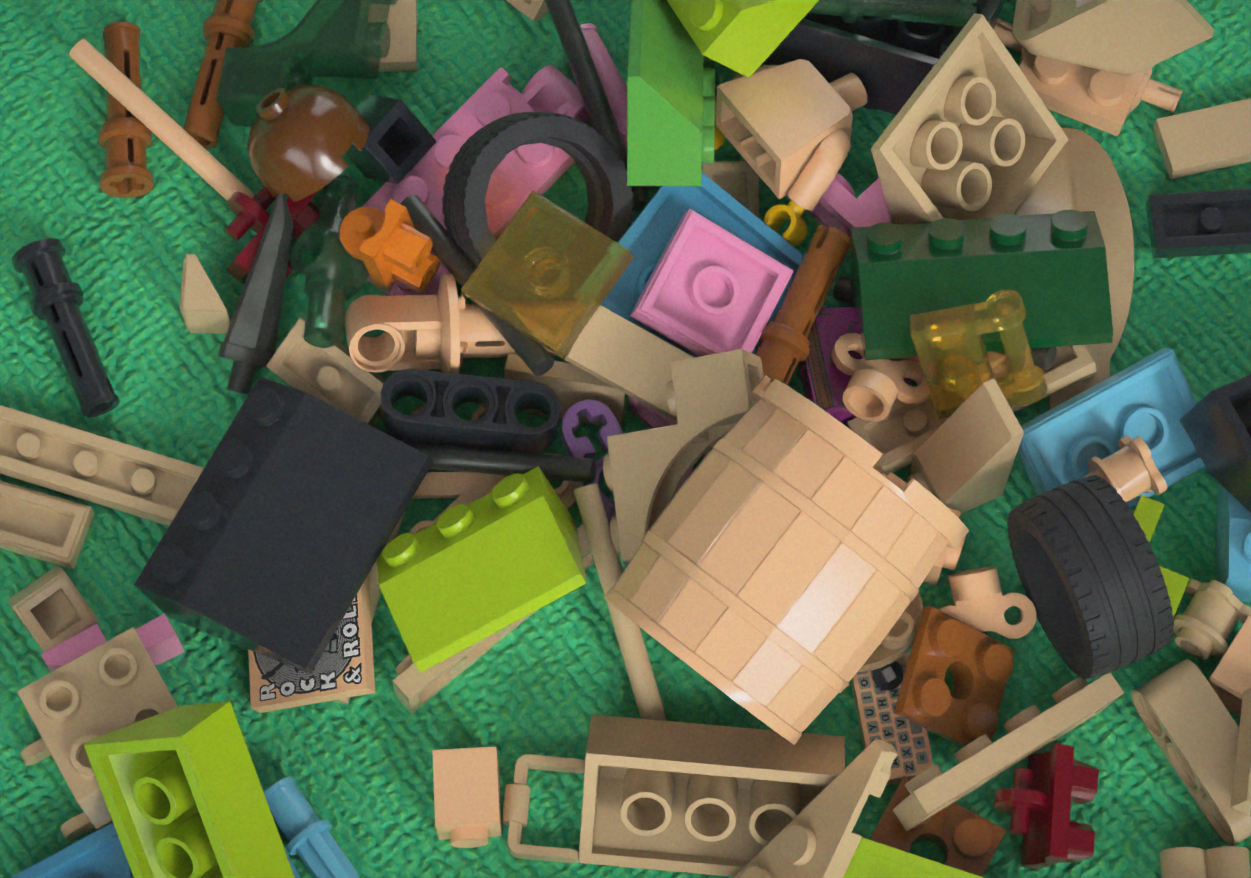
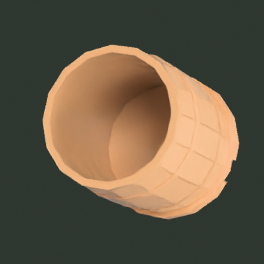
[604,375,969,745]

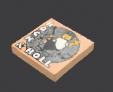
[248,574,375,713]

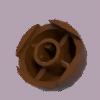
[247,85,370,202]

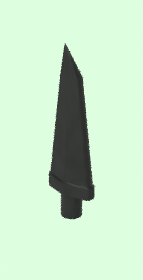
[218,193,293,395]

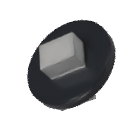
[872,661,903,690]

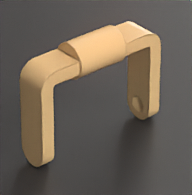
[502,754,585,863]

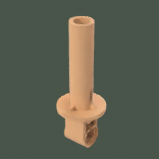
[344,274,589,374]

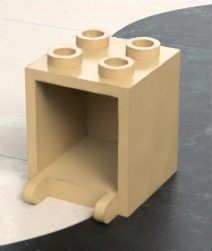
[17,627,178,840]

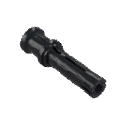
[12,238,120,418]

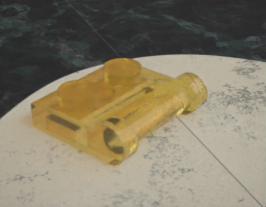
[910,290,1048,419]

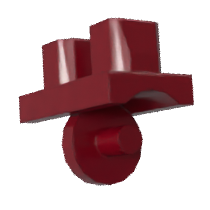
[225,186,332,282]
[993,743,1099,870]

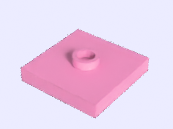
[630,208,793,357]

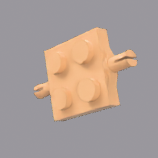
[994,18,1183,137]

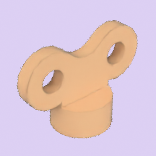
[831,333,934,422]
[938,566,1036,639]

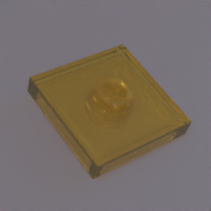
[461,191,634,358]

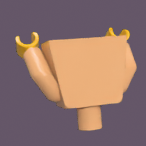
[714,59,867,247]

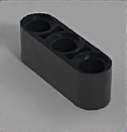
[380,369,560,453]

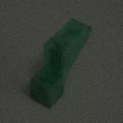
[216,0,398,127]

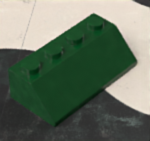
[851,210,1113,360]

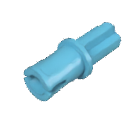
[264,777,359,878]

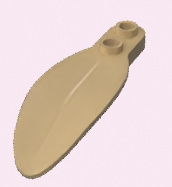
[1015,128,1134,411]

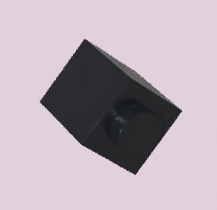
[345,94,437,184]

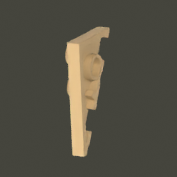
[734,738,898,878]

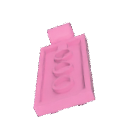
[329,65,590,296]

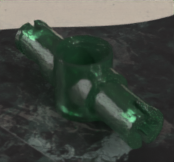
[291,175,369,348]

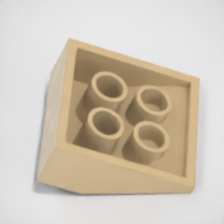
[871,14,1069,225]

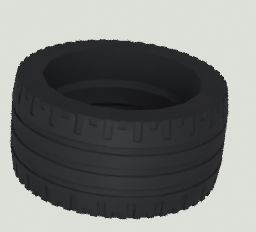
[442,112,634,295]
[1007,475,1174,679]

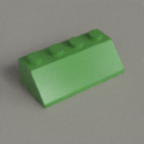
[627,0,715,187]

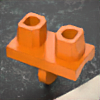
[340,199,440,294]

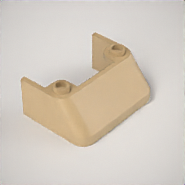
[1012,0,1214,75]

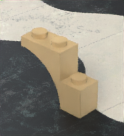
[603,349,764,562]

